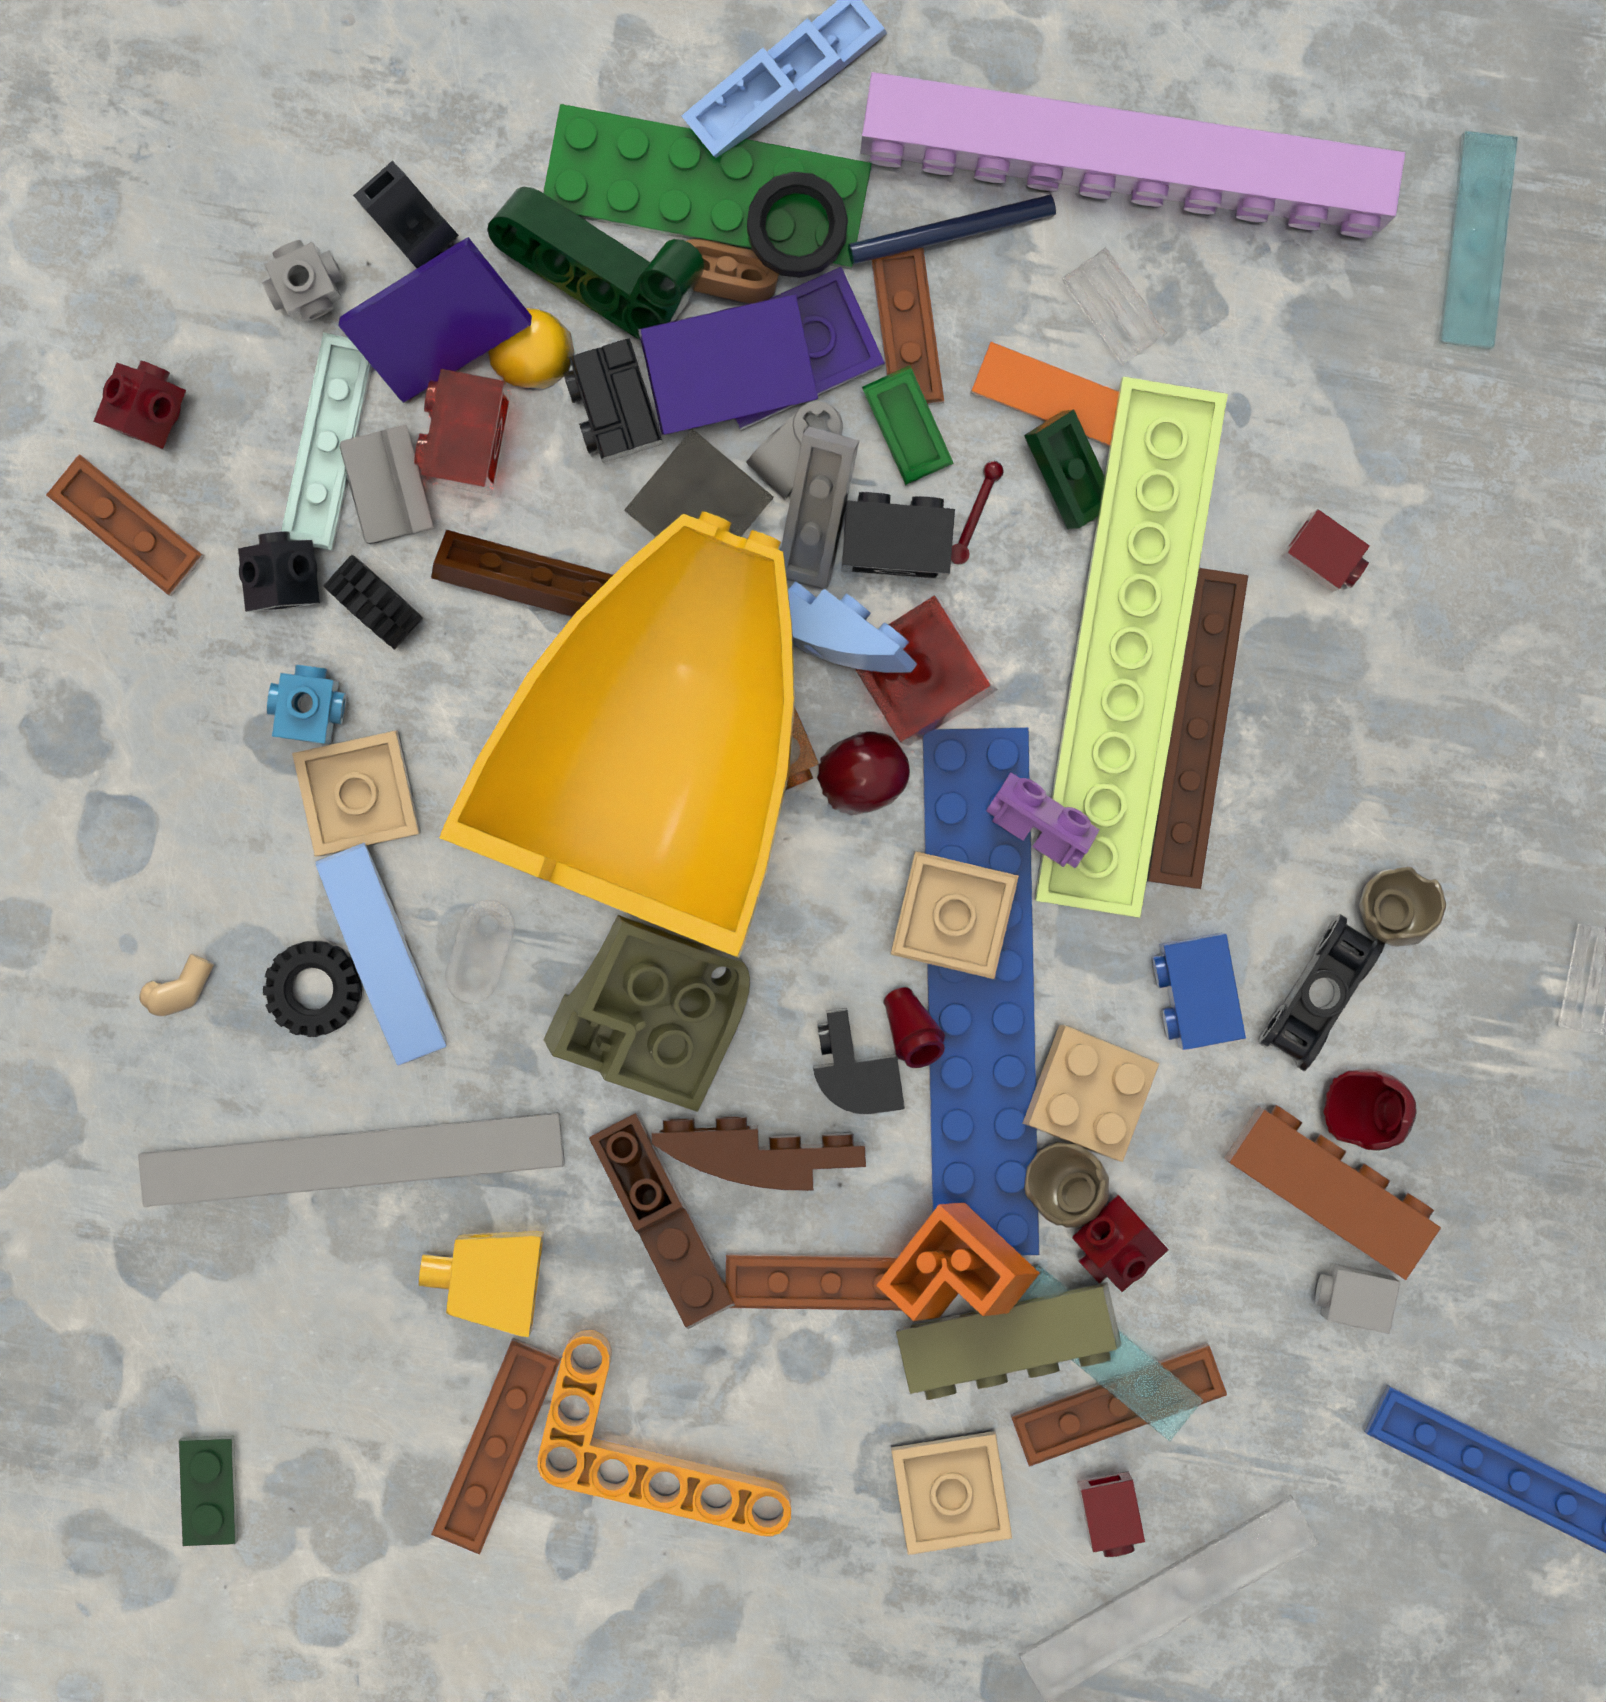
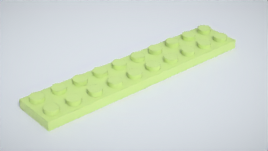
[1035,377,1228,918]

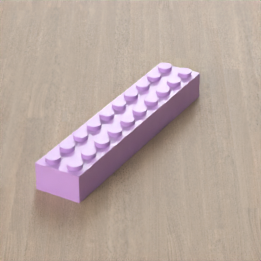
[860,72,1405,238]

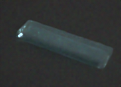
[1439,131,1518,349]
[1018,1264,1204,1441]

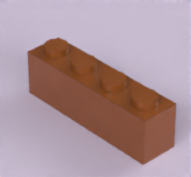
[1224,1105,1441,1280]

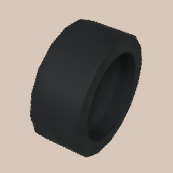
[747,171,848,278]

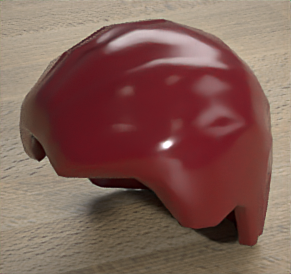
[817,731,910,816]
[1323,1069,1417,1151]

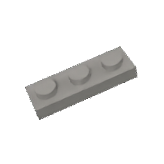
[780,426,860,589]

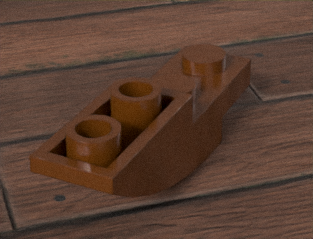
[589,1113,735,1329]
[652,1116,866,1191]

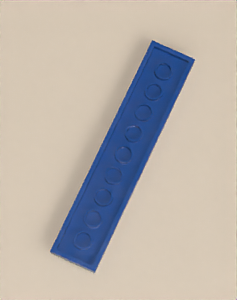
[922,727,1039,1255]

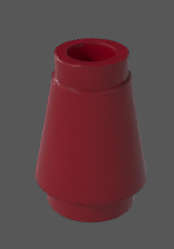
[883,987,945,1068]

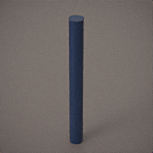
[848,194,1056,265]

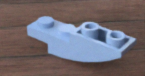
[788,581,917,673]

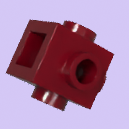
[93,360,186,449]
[1072,1195,1169,1292]

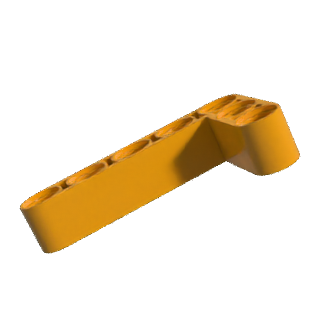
[537,1330,791,1537]

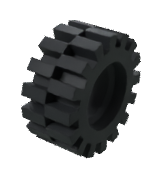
[323,554,423,650]
[263,941,362,1037]

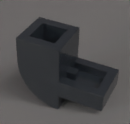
[353,160,459,268]
[813,1008,905,1114]

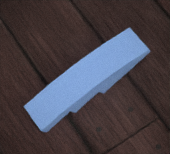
[681,0,887,158]
[315,842,447,1066]

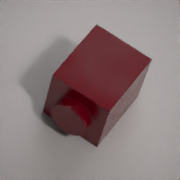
[1281,509,1370,592]
[1077,1471,1145,1557]

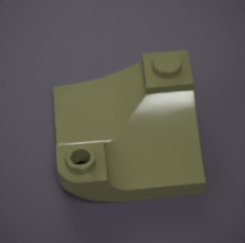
[543,915,750,1112]

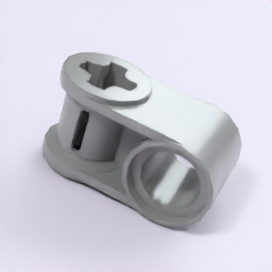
[746,401,843,499]

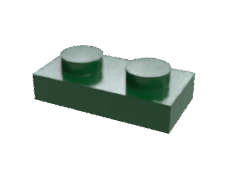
[1024,409,1105,529]
[179,1436,238,1546]

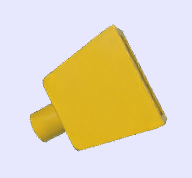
[419,1231,544,1337]

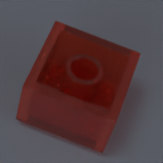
[414,369,512,495]
[855,595,998,746]

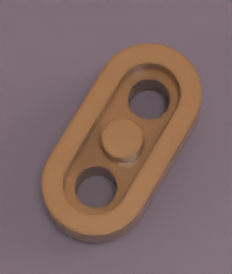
[686,239,779,303]

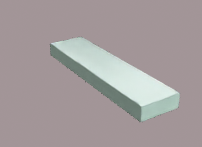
[281,332,372,551]

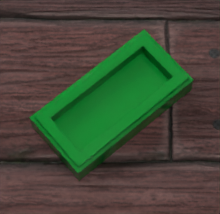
[862,365,954,485]

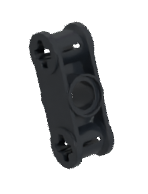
[1259,914,1385,1072]

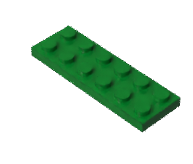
[543,104,872,270]

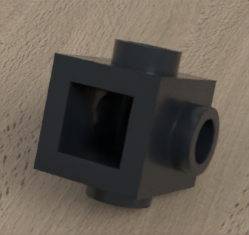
[238,531,320,612]

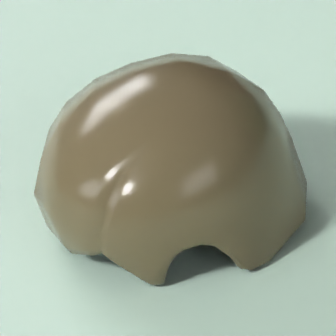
[1359,867,1446,947]
[1024,1142,1109,1228]

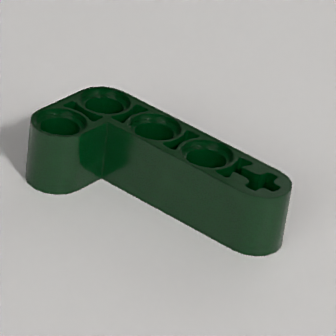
[487,186,705,340]

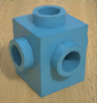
[267,665,346,744]

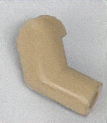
[139,954,214,1016]

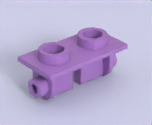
[986,773,1100,868]

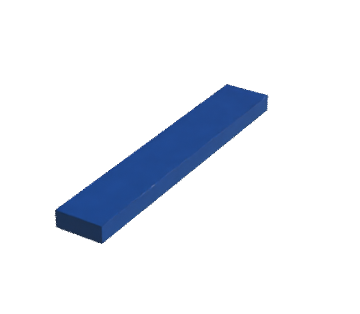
[1364,1385,1606,1553]

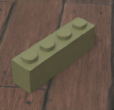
[896,1282,1122,1400]

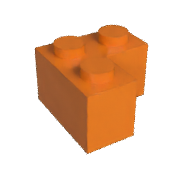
[876,1203,1040,1321]

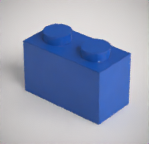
[1153,933,1246,1050]

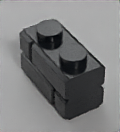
[563,338,663,463]

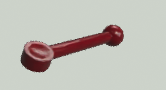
[951,461,1004,565]

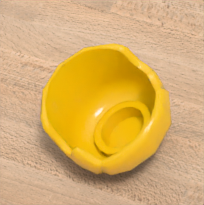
[488,308,574,389]

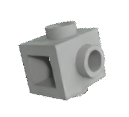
[262,240,343,321]

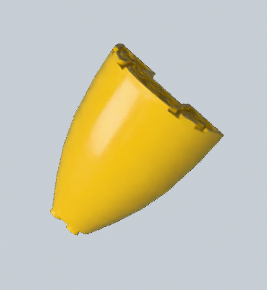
[439,511,795,958]

